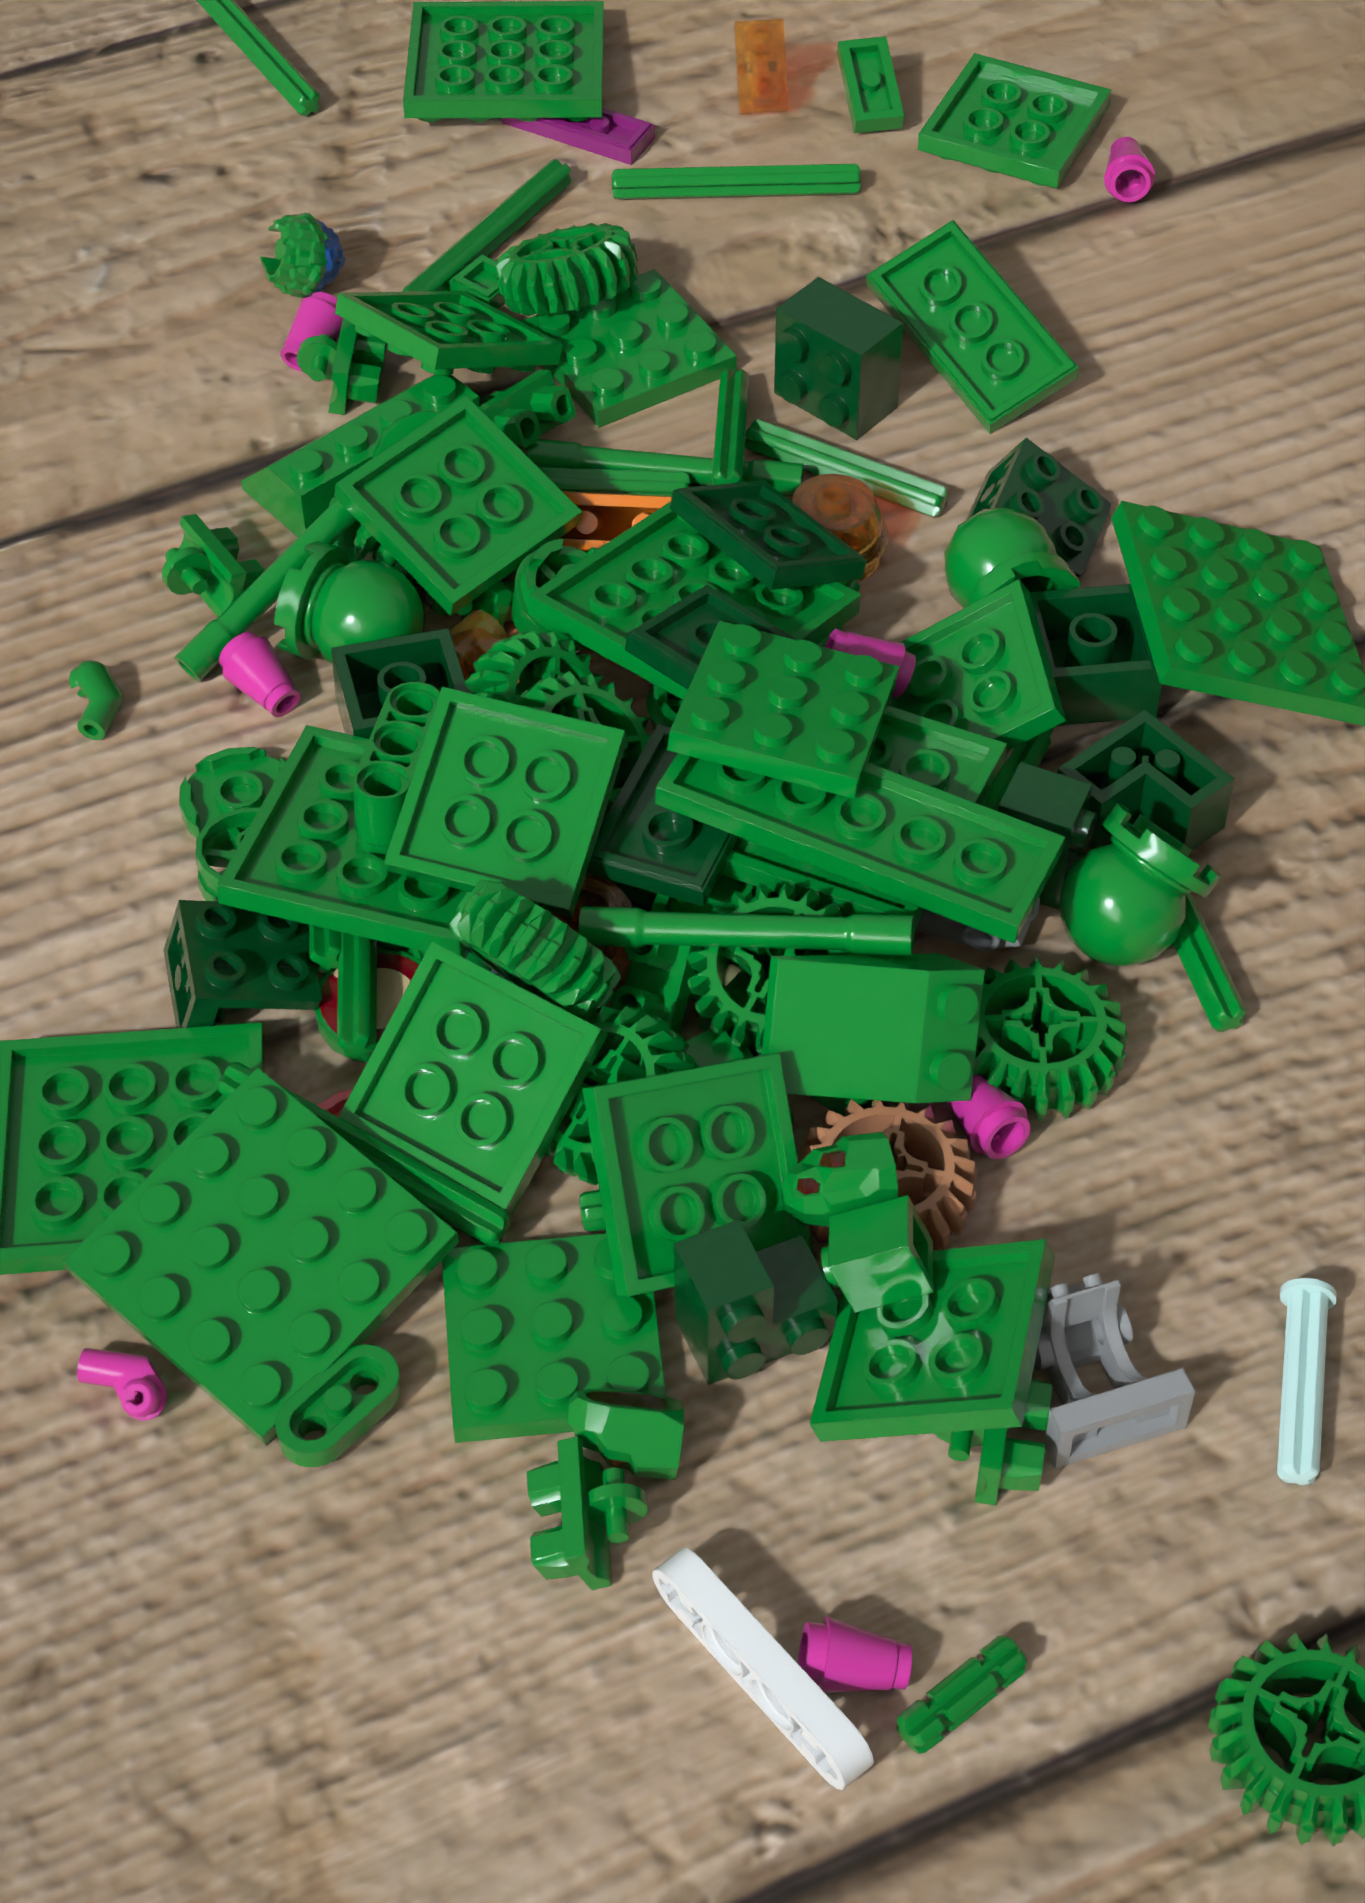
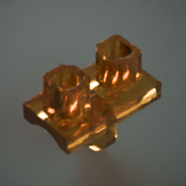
[734,19,789,114]

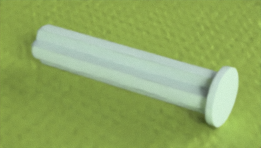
[1277,1278,1337,1486]

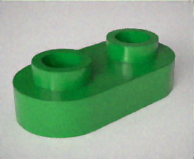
[275,1344,401,1467]

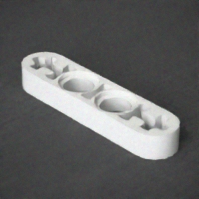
[652,1548,874,1790]

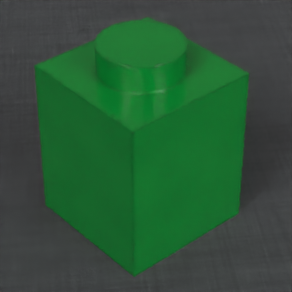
[821,1195,934,1313]

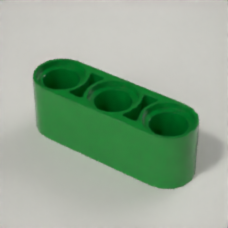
[354,682,440,846]

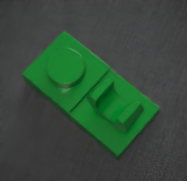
[837,36,904,134]

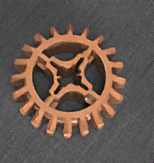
[797,1099,977,1250]

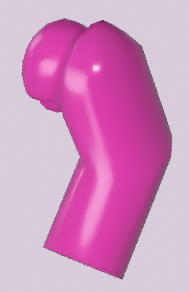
[77,1348,167,1421]

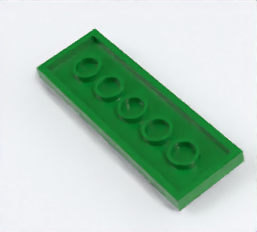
[655,753,1065,944]

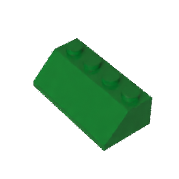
[241,374,480,537]

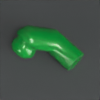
[69,660,123,740]

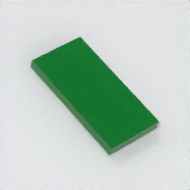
[866,220,1079,434]

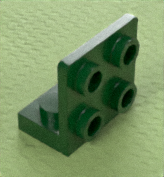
[965,437,1111,578]
[163,900,322,1028]

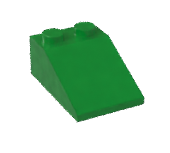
[762,953,985,1103]

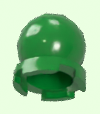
[944,508,1081,608]
[274,541,425,663]
[1060,803,1223,966]

